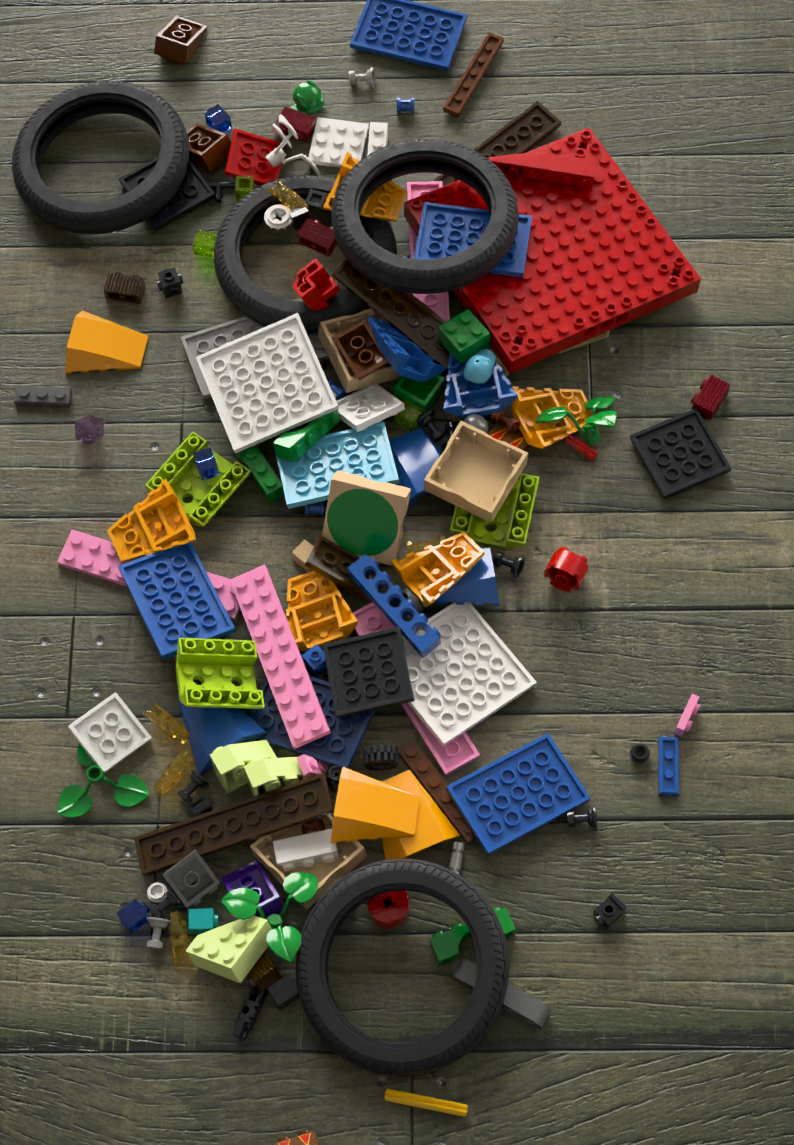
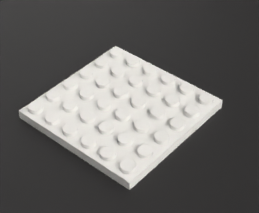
[196,313,339,453]
[402,602,537,747]

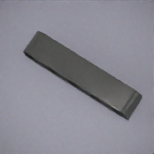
[452,959,551,1029]

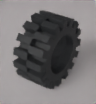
[362,744,399,771]

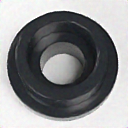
[630,744,650,764]

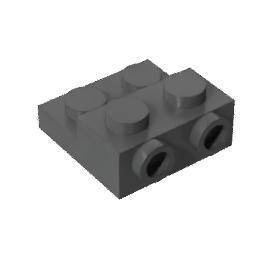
[162,849,220,908]

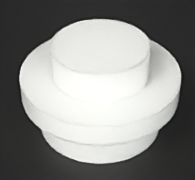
[147,882,168,903]

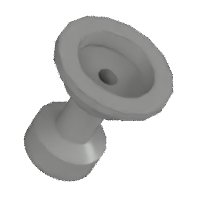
[349,67,376,88]
[146,917,171,950]

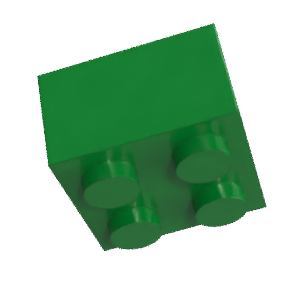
[438,309,490,364]
[394,374,445,415]

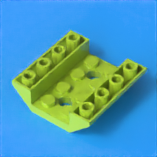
[145,431,251,527]
[450,473,540,550]
[176,638,265,709]

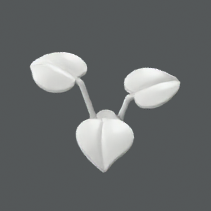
[266,114,320,176]

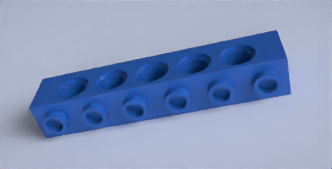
[347,554,441,658]

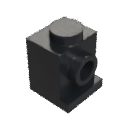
[593,893,627,929]

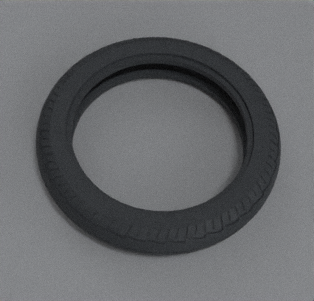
[12,81,189,234]
[332,139,519,294]
[214,175,397,334]
[296,859,509,1076]

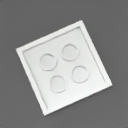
[308,117,369,168]
[336,384,405,432]
[68,692,152,774]

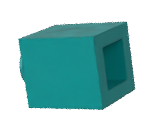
[188,908,219,935]

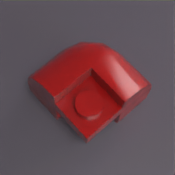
[292,259,340,310]

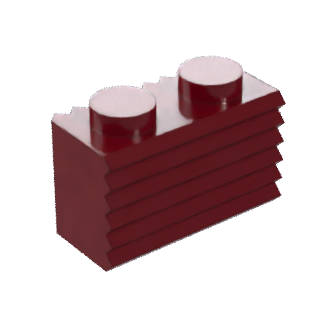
[275,106,316,142]
[297,219,338,257]
[691,375,730,420]

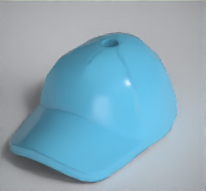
[464,349,496,384]

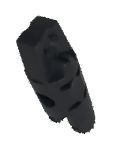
[233,986,269,1040]

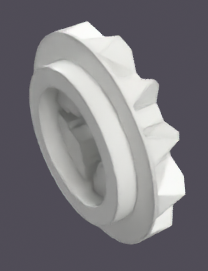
[264,205,292,231]

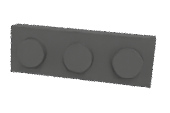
[14,385,72,407]

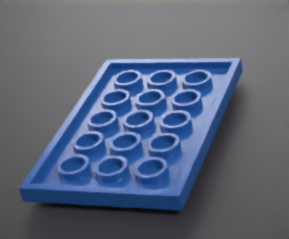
[350,0,467,71]
[414,202,532,278]
[118,542,235,660]
[446,733,591,856]

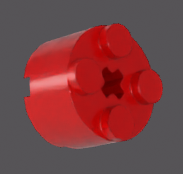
[544,547,588,592]
[367,891,409,929]

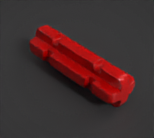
[565,434,598,461]

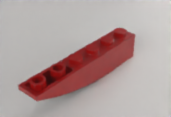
[488,153,597,188]

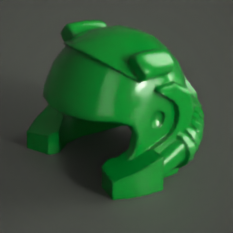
[290,80,324,115]

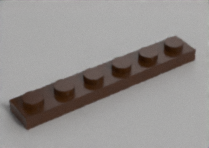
[443,32,504,118]
[398,739,477,845]

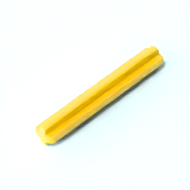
[384,1088,468,1117]

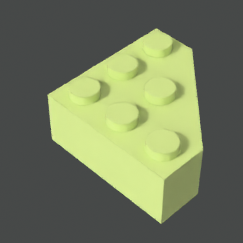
[210,740,277,794]
[244,757,310,797]
[186,916,272,984]

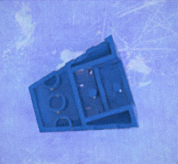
[368,316,446,383]
[444,347,518,419]
[389,427,443,507]
[432,546,500,606]
[179,702,266,776]

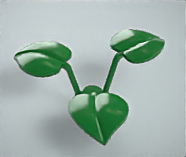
[535,396,617,445]
[57,743,149,818]
[221,872,318,963]

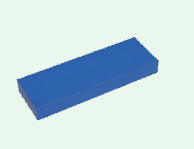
[658,737,679,796]

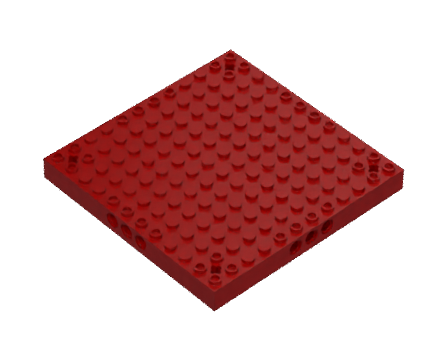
[403,127,701,374]

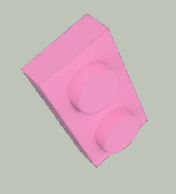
[675,694,700,737]
[296,754,329,778]

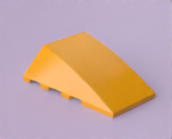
[323,152,408,222]
[65,310,149,374]
[512,386,592,449]
[107,478,196,562]
[391,532,485,607]
[286,571,359,652]
[330,767,420,844]
[381,770,460,860]

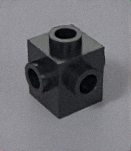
[156,267,184,298]

